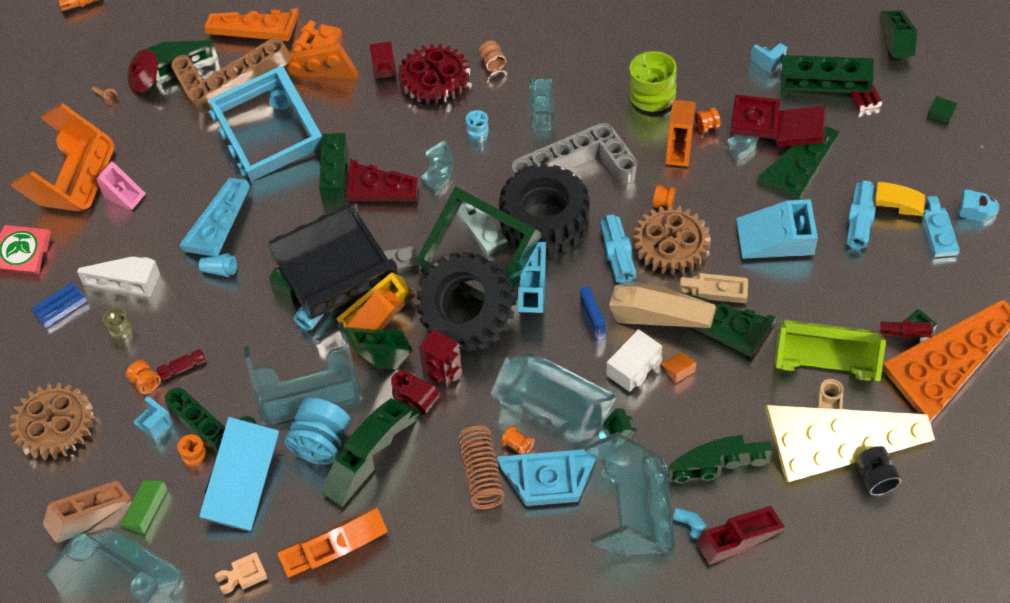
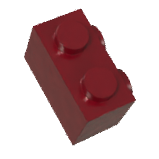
[419,329,462,387]

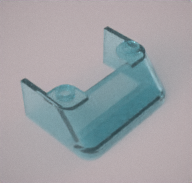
[244,322,361,426]
[584,432,675,556]
[43,527,184,603]

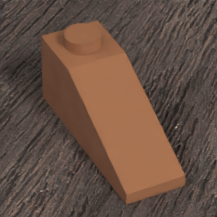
[43,480,131,543]

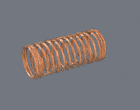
[458,425,505,509]

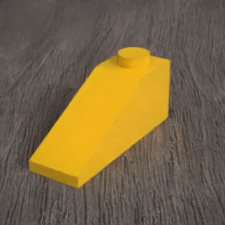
[336,272,416,329]

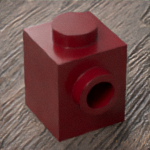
[369,41,396,79]

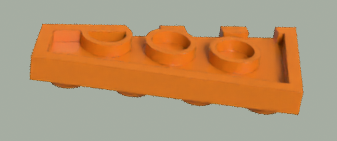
[204,8,299,41]

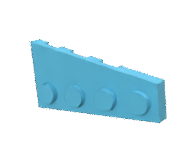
[179,178,250,257]

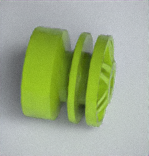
[629,51,677,112]

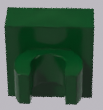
[603,408,637,444]

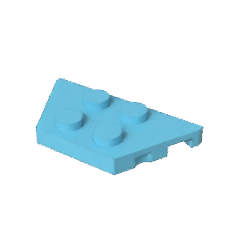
[497,448,598,506]

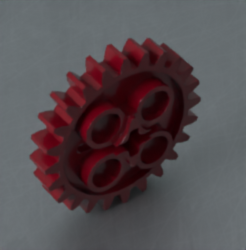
[398,44,470,104]

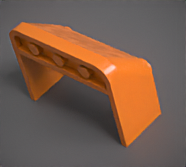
[10,103,114,212]

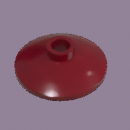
[127,49,158,93]

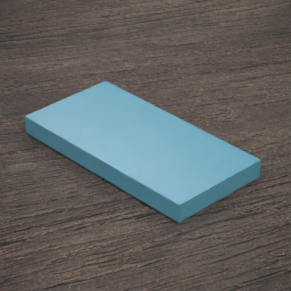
[199,417,279,532]

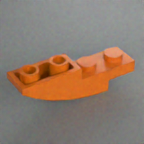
[277,506,388,577]

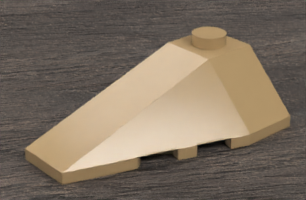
[609,281,716,328]

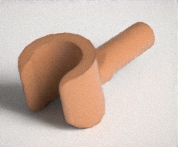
[92,86,118,106]

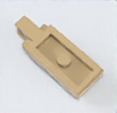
[679,273,748,304]

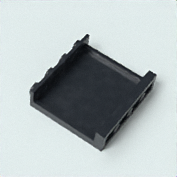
[269,202,398,320]

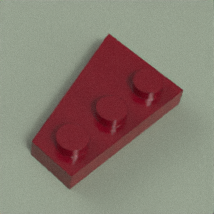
[346,159,418,202]

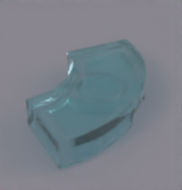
[726,134,760,161]
[421,141,454,196]

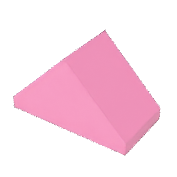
[96,161,146,210]

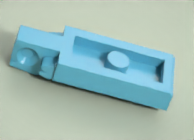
[923,196,960,258]

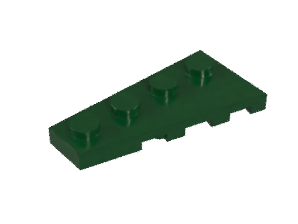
[757,126,840,200]
[677,291,776,358]

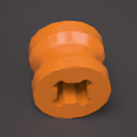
[695,107,721,133]
[653,184,676,210]
[177,434,207,467]

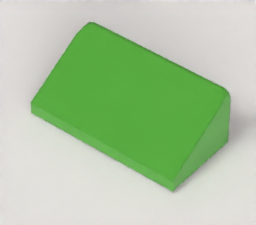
[120,480,167,534]

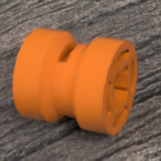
[125,360,161,395]

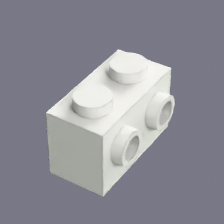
[606,329,663,392]

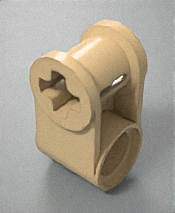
[816,379,844,410]

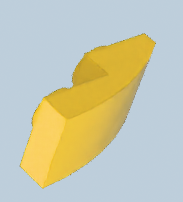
[875,182,925,216]

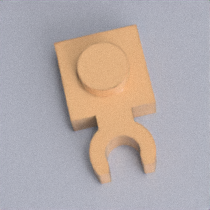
[215,552,268,594]

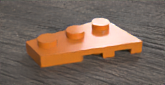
[284,44,359,79]

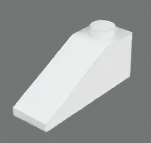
[77,256,160,297]

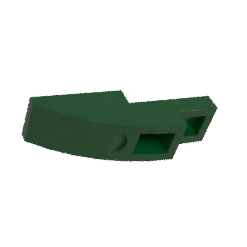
[344,398,420,460]
[667,435,772,483]

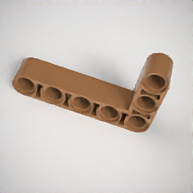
[172,38,291,113]

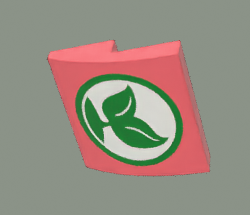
[0,225,51,274]

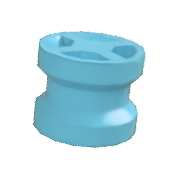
[466,110,489,139]

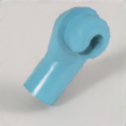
[673,507,707,539]

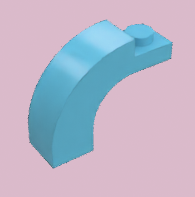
[518,242,546,313]

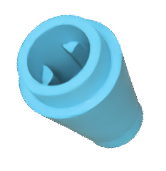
[199,253,237,277]

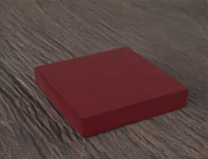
[730,94,781,139]
[777,106,826,147]

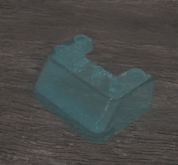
[490,353,616,443]

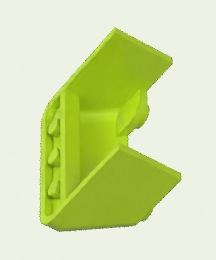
[775,320,886,381]

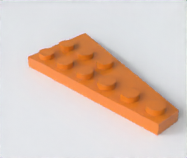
[882,299,1010,423]

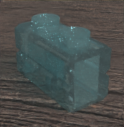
[529,78,554,131]

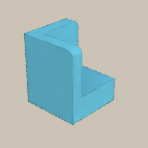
[750,43,787,74]
[134,396,173,441]

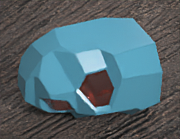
[959,189,999,222]

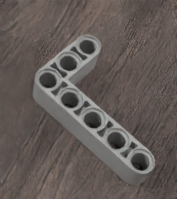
[512,123,637,185]

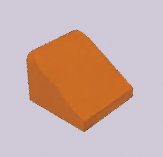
[660,352,696,384]

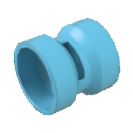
[269,85,291,109]

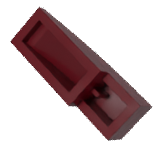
[696,506,785,565]

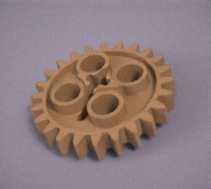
[633,205,711,274]
[9,383,95,460]

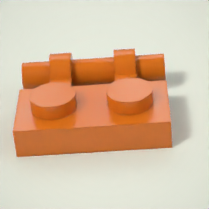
[291,20,342,53]

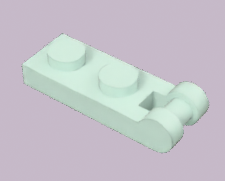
[457,196,508,257]

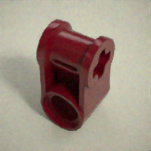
[391,370,440,415]

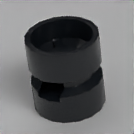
[854,446,902,496]

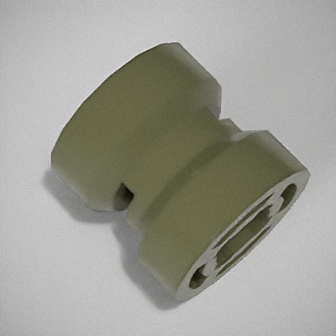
[102,307,132,340]

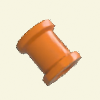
[500,425,535,455]

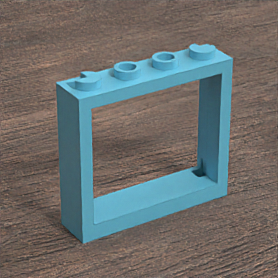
[209,65,322,182]

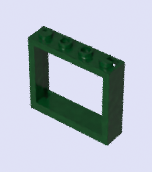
[415,186,543,306]

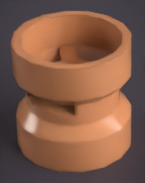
[478,41,506,72]

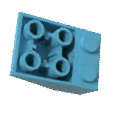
[736,199,818,259]

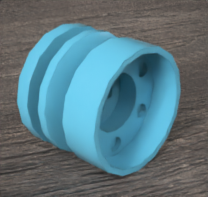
[284,398,351,465]

